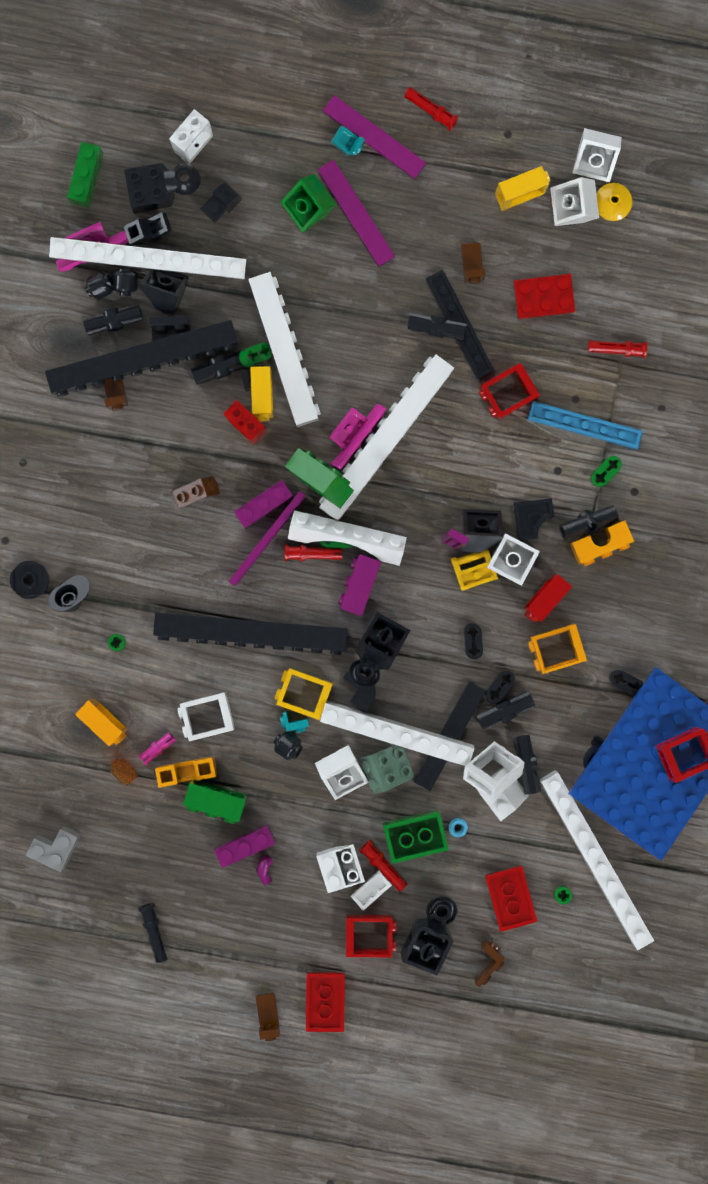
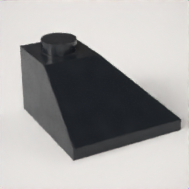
[140,269,189,315]
[462,509,503,553]

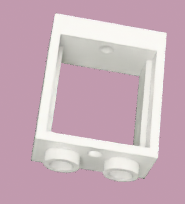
[169,109,213,164]
[178,692,235,741]
[463,741,525,800]

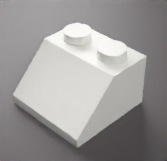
[573,128,622,182]
[550,177,599,226]
[487,533,540,586]
[315,745,369,800]
[476,767,529,821]

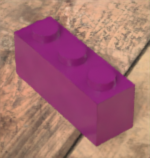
[234,480,293,529]
[338,554,381,616]
[214,824,276,868]

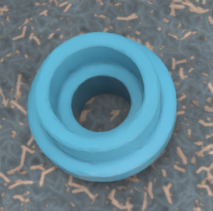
[448,818,468,837]

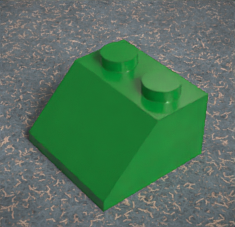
[280,174,337,233]

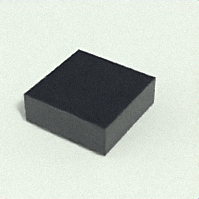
[240,369,251,392]

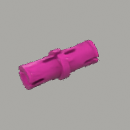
[139,732,176,765]

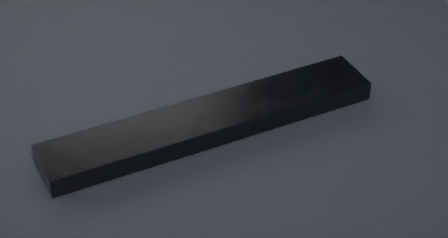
[426,269,495,381]
[414,681,486,791]

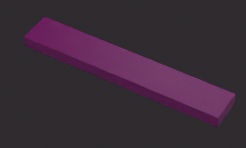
[323,95,426,180]
[318,160,395,267]
[228,491,306,586]
[441,528,469,550]

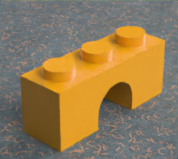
[570,521,634,566]
[155,756,218,788]

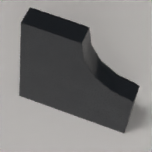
[513,498,554,541]

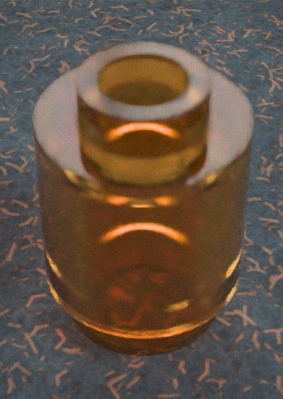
[110,758,138,786]

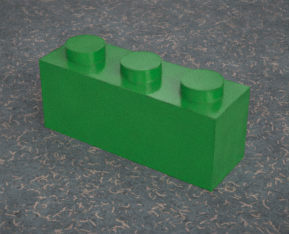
[67,142,104,208]

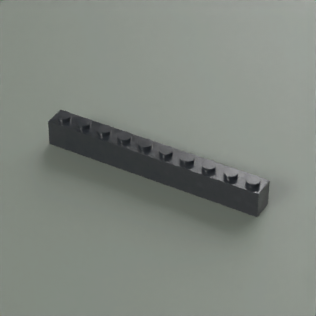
[45,320,239,397]
[153,613,347,655]

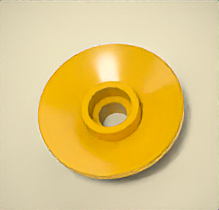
[596,183,632,221]

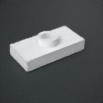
[351,870,392,911]

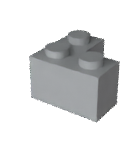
[26,826,81,872]

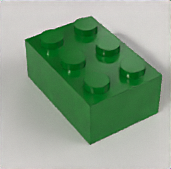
[284,448,354,509]
[183,780,248,824]
[383,810,449,864]

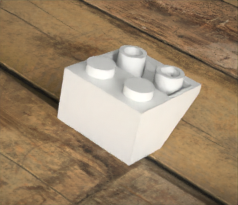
[316,844,365,893]

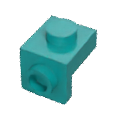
[331,126,365,156]
[280,711,310,733]

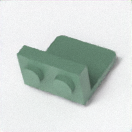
[360,744,414,794]

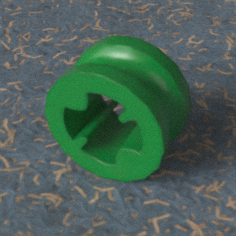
[108,634,126,651]
[554,886,572,905]

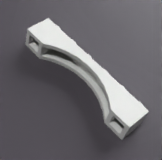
[288,510,407,566]

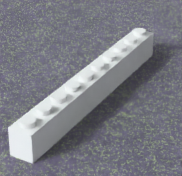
[49,237,246,279]
[319,354,454,521]
[539,771,654,950]

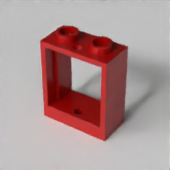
[479,362,540,421]
[223,400,267,445]
[523,574,572,622]
[655,727,708,783]
[346,915,396,958]

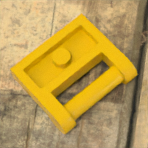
[450,549,498,591]

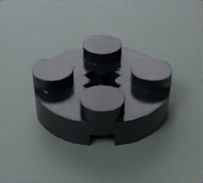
[10,561,50,599]

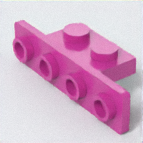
[56,222,128,272]
[329,404,386,470]

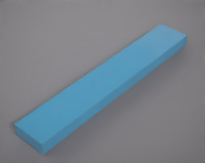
[527,401,643,450]

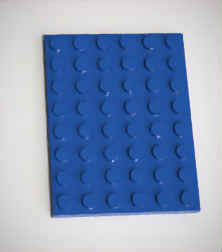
[568,668,708,861]

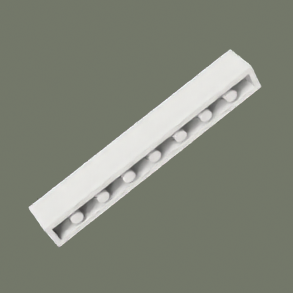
[249,272,321,427]
[320,700,474,766]

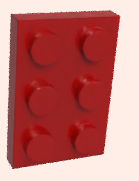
[513,274,575,320]
[485,865,537,932]
[306,972,345,1032]

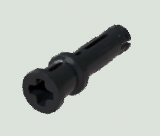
[138,903,168,963]

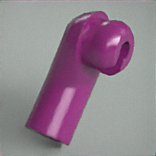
[256,856,273,885]

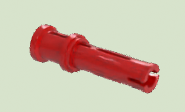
[404,87,459,131]
[588,340,647,359]
[284,544,342,562]
[359,839,408,892]

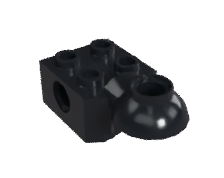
[124,163,201,213]
[349,612,411,688]
[400,896,458,976]

